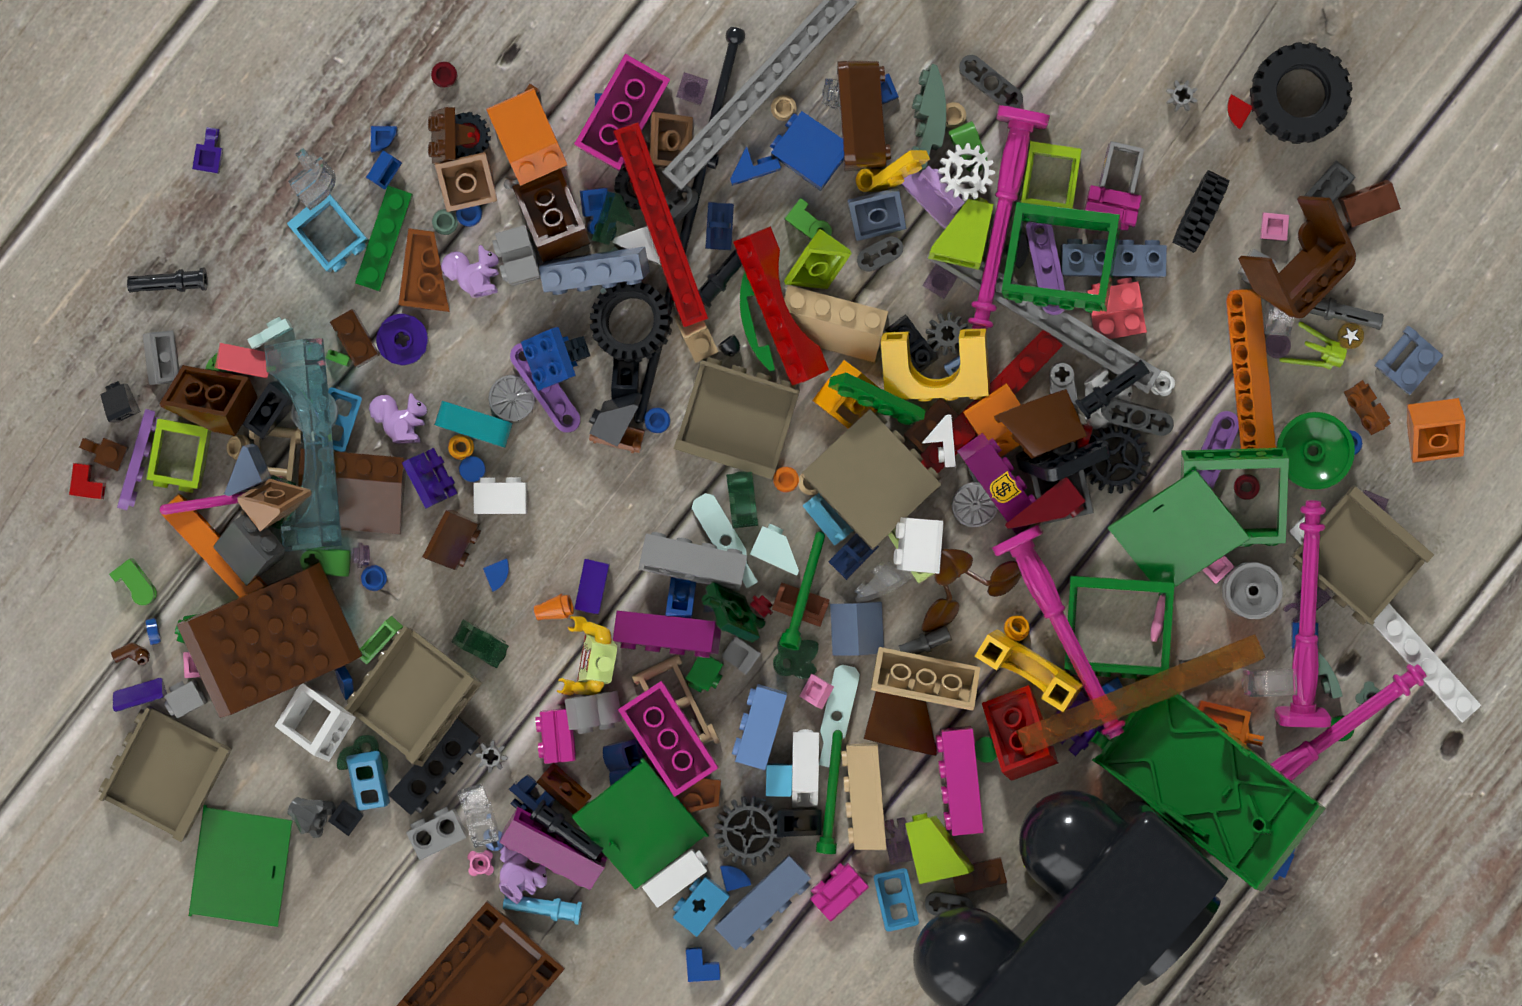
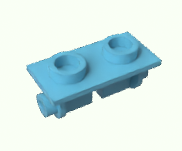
[803,493,854,545]

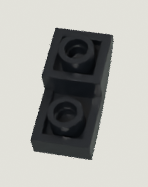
[885,314,939,373]

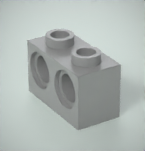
[406,807,468,860]

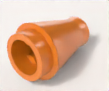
[534,594,574,621]

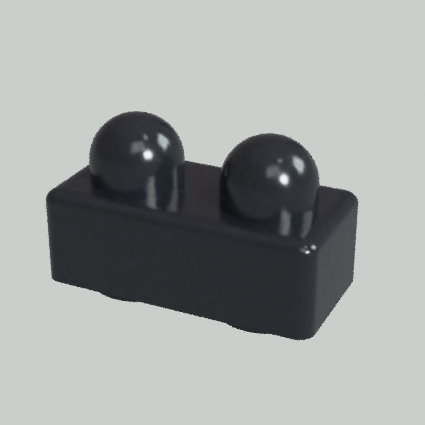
[913,790,1228,1006]

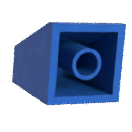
[770,111,844,191]

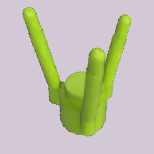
[1279,321,1347,370]

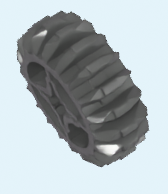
[714,796,783,866]

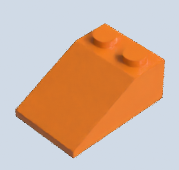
[486,88,568,186]

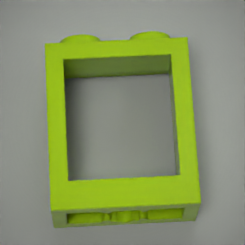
[1020,141,1082,209]
[146,418,212,493]

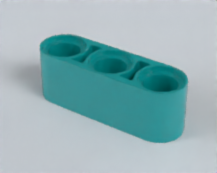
[434,401,513,448]

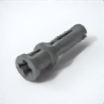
[1308,297,1384,330]

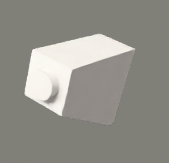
[792,729,819,809]

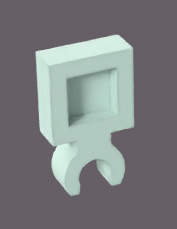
[247,317,293,349]

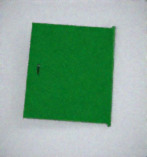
[1108,469,1253,596]
[572,758,709,890]
[188,805,293,927]

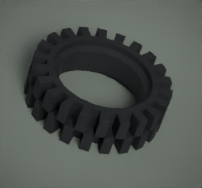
[1172,170,1230,253]
[590,281,673,363]

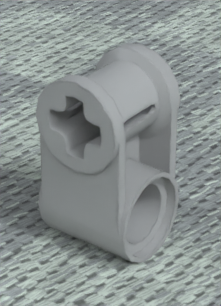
[1049,362,1078,411]

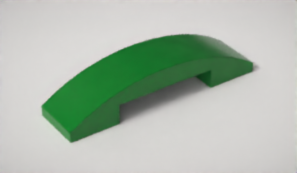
[740,272,775,372]

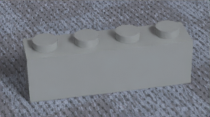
[638,532,747,591]

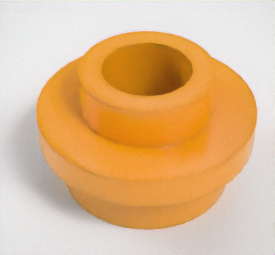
[448,434,474,460]
[1004,616,1030,641]

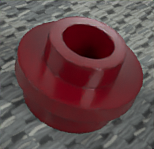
[1234,474,1260,500]
[750,595,773,618]

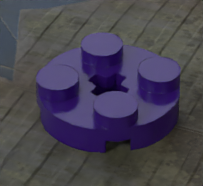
[376,314,429,366]

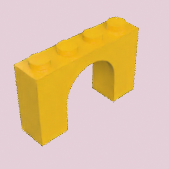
[881,329,990,402]
[974,629,1083,712]

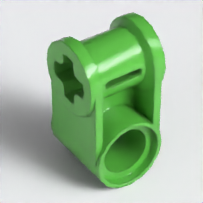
[948,121,987,172]
[300,549,351,577]

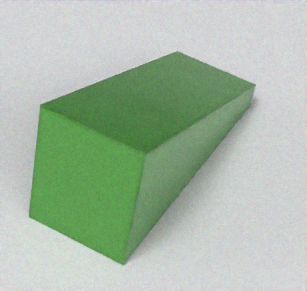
[360,616,403,664]

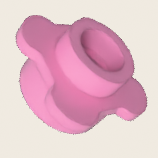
[467,850,494,877]

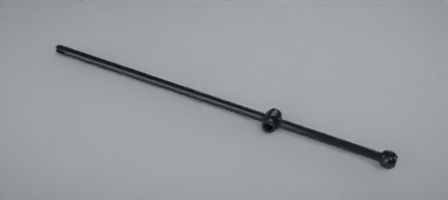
[634,27,746,424]

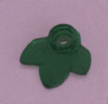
[773,637,819,679]
[337,735,389,780]

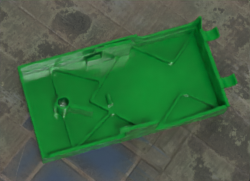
[1091,679,1326,891]

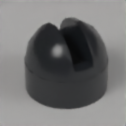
[718,334,741,357]

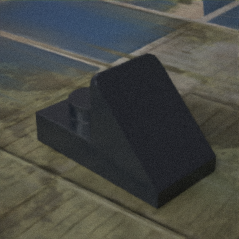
[777,808,822,837]

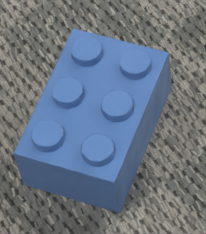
[732,684,787,770]

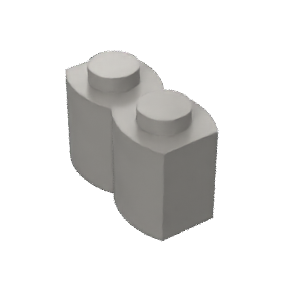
[565,691,622,734]

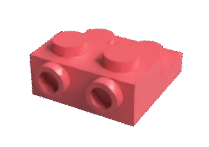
[1086,277,1147,339]

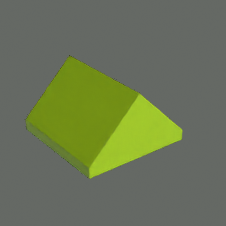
[784,229,852,289]

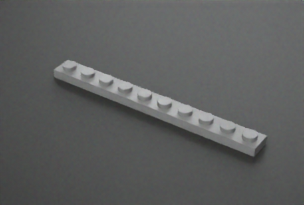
[662,0,857,191]
[927,255,1161,394]

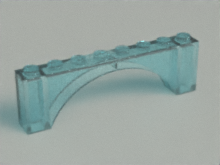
[264,338,342,552]

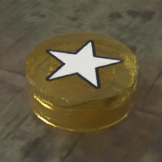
[1337,323,1364,349]

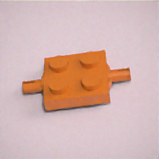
[1198,700,1264,747]

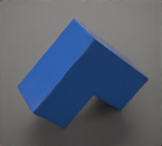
[686,947,720,982]

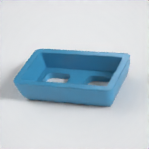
[313,387,362,452]
[346,751,390,811]
[874,868,919,932]

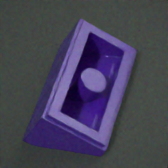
[574,559,610,615]
[113,678,167,712]

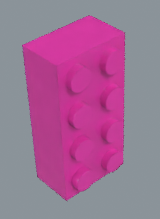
[574,54,670,171]
[618,681,719,797]
[936,726,984,836]

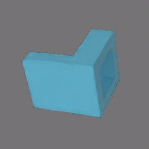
[766,763,792,797]

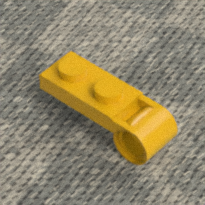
[856,150,930,192]

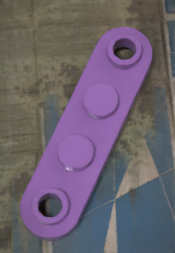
[1026,222,1065,315]
[510,343,581,433]
[117,409,159,510]
[1192,411,1239,490]

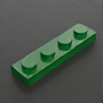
[355,186,413,292]
[828,373,926,425]

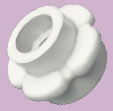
[1151,371,1175,396]

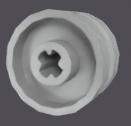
[1222,562,1283,619]

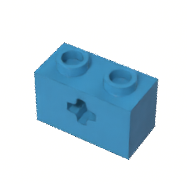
[673,875,730,937]

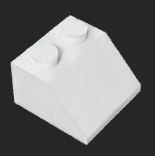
[894,517,943,574]

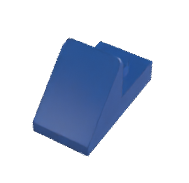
[730,147,781,186]
[665,577,697,618]

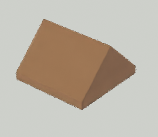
[650,112,693,168]
[435,152,497,212]
[237,479,312,531]

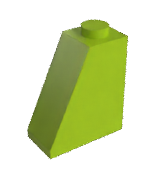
[928,197,994,270]
[905,813,975,884]

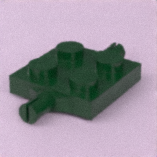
[702,582,766,643]

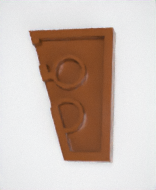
[398,228,450,312]
[656,773,721,812]

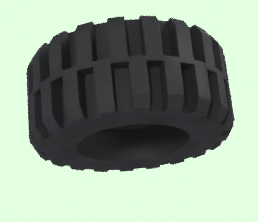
[1249,42,1353,144]

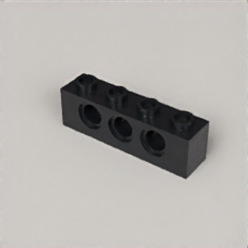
[388,716,481,815]

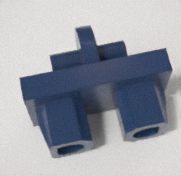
[705,202,734,251]
[828,533,879,580]
[509,774,556,814]

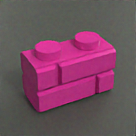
[1084,185,1141,231]
[535,708,576,764]
[810,863,869,922]

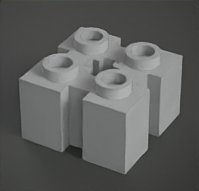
[492,225,541,286]

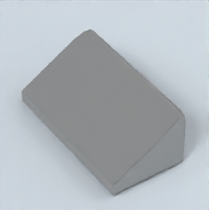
[143,330,179,385]

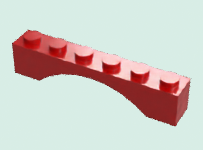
[733,226,829,385]

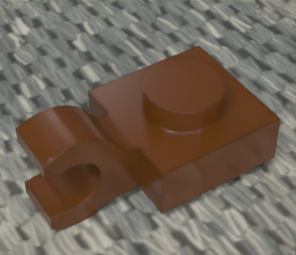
[79,438,129,471]

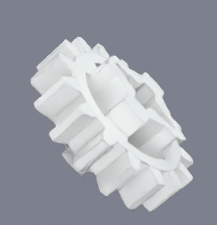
[938,143,995,201]

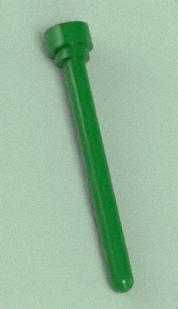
[779,531,825,650]
[816,730,843,854]

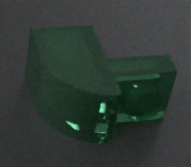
[726,472,758,529]
[451,619,509,668]

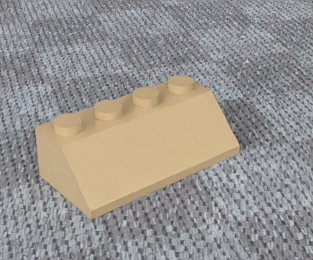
[784,285,888,362]
[871,647,980,711]
[841,742,886,850]

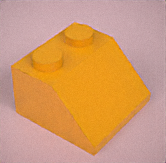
[812,360,879,429]

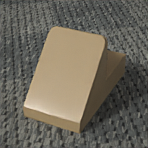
[674,315,719,363]

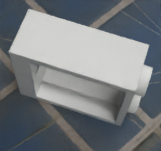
[275,683,356,762]

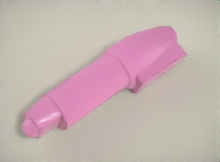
[1150,594,1166,642]

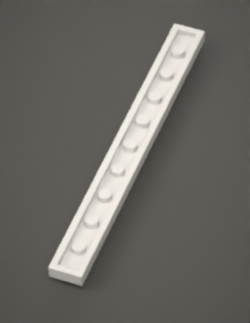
[1288,516,1481,723]

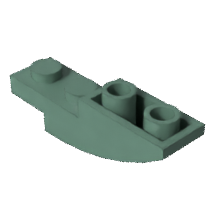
[911,64,946,172]

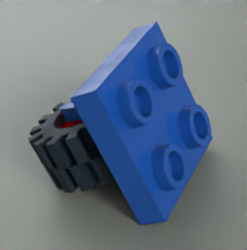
[521,327,591,391]

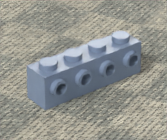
[1061,239,1167,278]
[539,247,650,295]
[714,854,811,950]

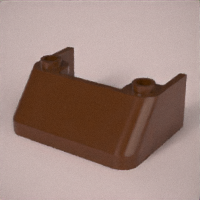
[837,61,891,172]
[1238,196,1356,318]

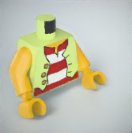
[557,616,617,696]

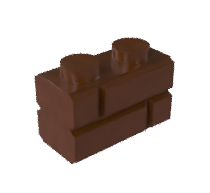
[330,309,380,368]

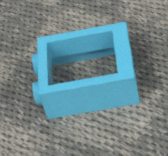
[287,190,369,273]

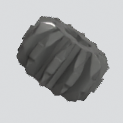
[925,312,968,356]

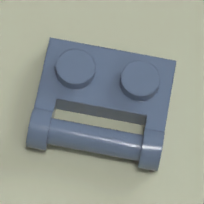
[1374,326,1443,395]

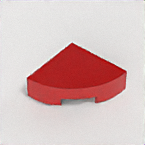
[1227,94,1253,130]

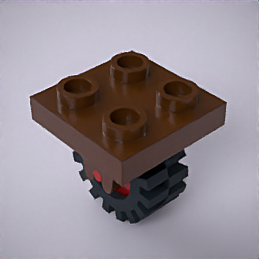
[428,107,491,164]

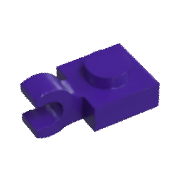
[192,127,223,174]

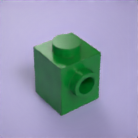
[686,656,724,693]

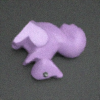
[441,245,499,298]
[369,393,427,444]
[499,845,547,904]

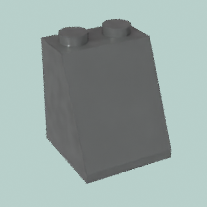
[213,512,285,586]

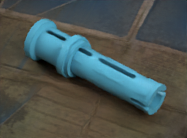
[503,895,582,925]

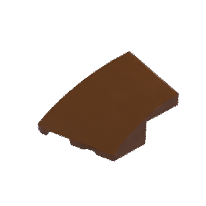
[994,389,1087,459]
[863,691,937,756]

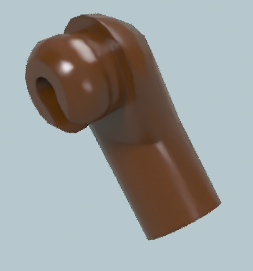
[111,643,150,666]

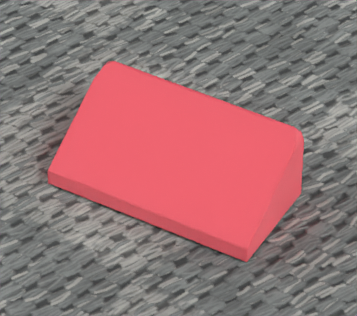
[215,343,271,379]

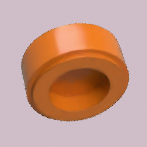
[773,467,799,492]

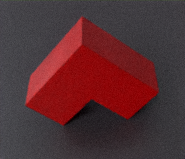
[69,463,106,499]

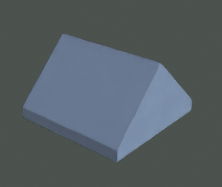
[847,188,907,241]
[224,444,272,496]
[830,602,884,656]

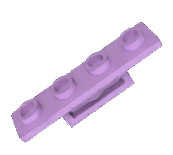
[901,166,965,229]

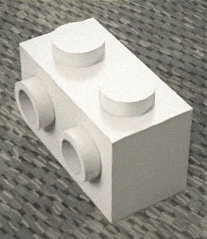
[474,477,527,514]

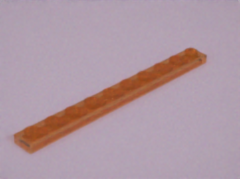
[1016,634,1266,756]

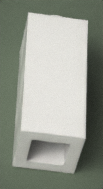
[642,848,709,908]

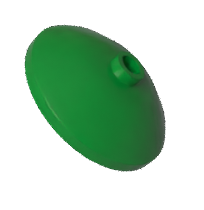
[1276,412,1355,490]

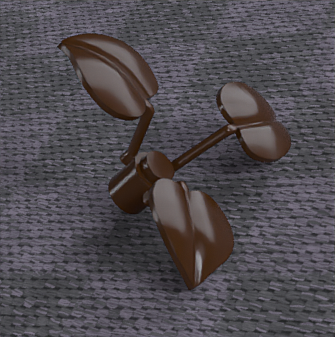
[922,549,1022,632]

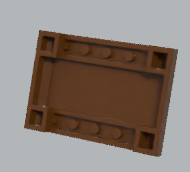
[177,561,363,718]
[396,900,565,1006]

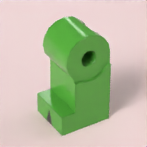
[784,198,832,240]
[109,558,157,605]

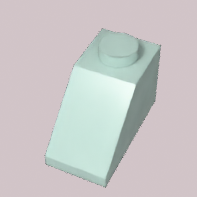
[750,523,799,576]

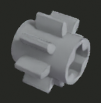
[1166,80,1198,112]
[475,740,508,773]

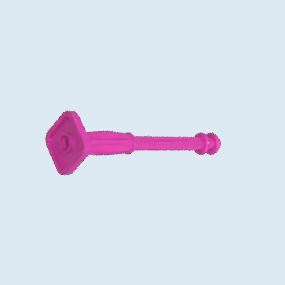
[968,105,1050,332]
[1274,500,1331,728]
[992,524,1125,739]
[1270,664,1427,781]

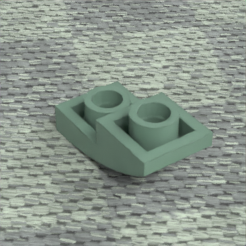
[1318,652,1343,699]

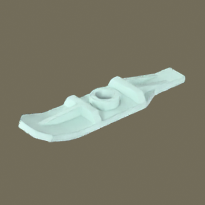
[692,493,758,588]
[819,664,860,767]

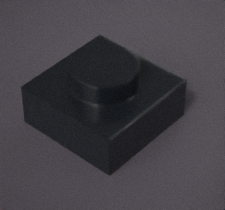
[328,800,364,836]

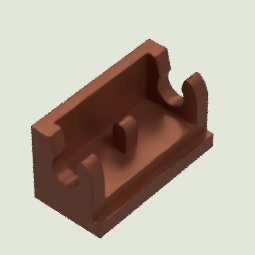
[1338,180,1401,227]
[772,582,830,627]

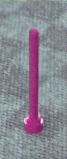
[159,481,282,515]

